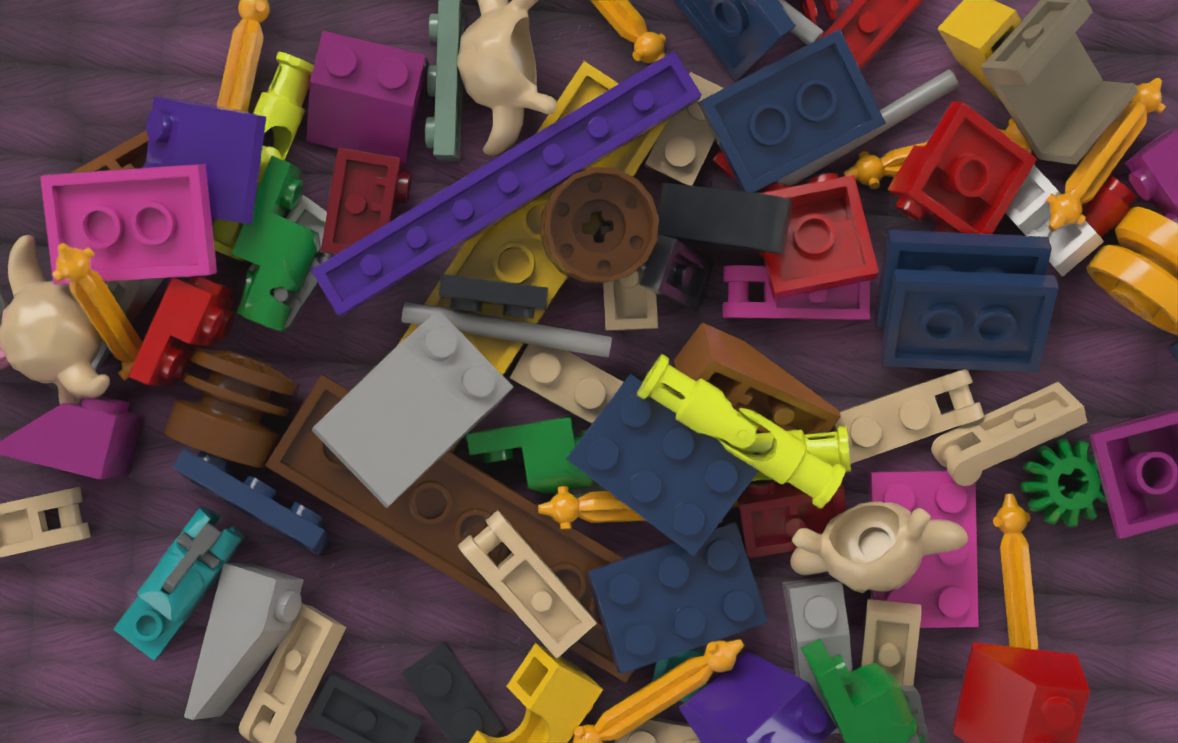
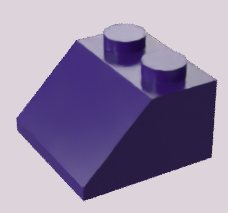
[143,96,266,224]
[679,651,837,743]

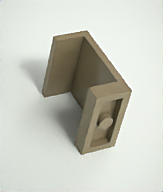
[981,0,1139,165]

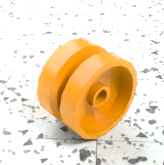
[1086,207,1178,335]

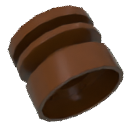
[539,167,659,284]
[164,347,300,469]

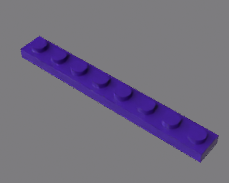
[311,51,702,318]

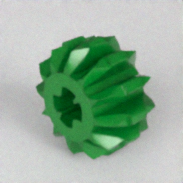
[1020,438,1107,527]

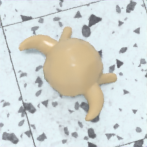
[457,0,557,156]
[0,235,110,404]
[790,501,968,593]

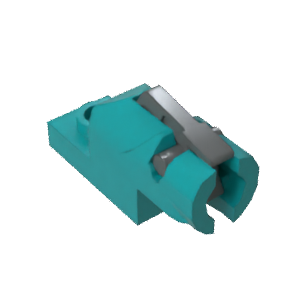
[113,506,244,661]

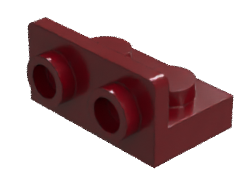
[321,147,412,255]
[737,479,846,558]

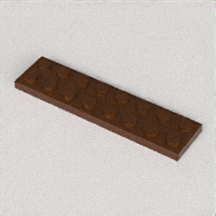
[265,374,635,683]

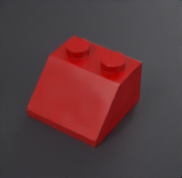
[952,642,1090,743]

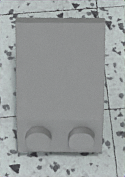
[312,310,513,508]

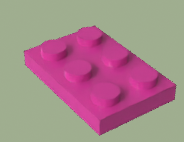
[40,164,217,285]
[868,471,979,628]

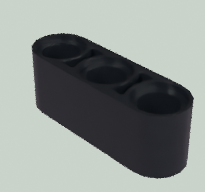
[657,183,793,254]

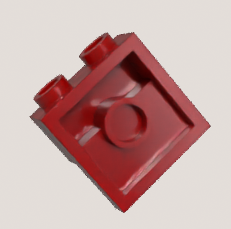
[887,101,1037,234]
[757,173,879,299]
[128,276,235,386]

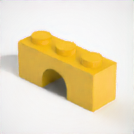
[469,643,603,743]

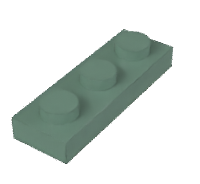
[425,0,466,163]

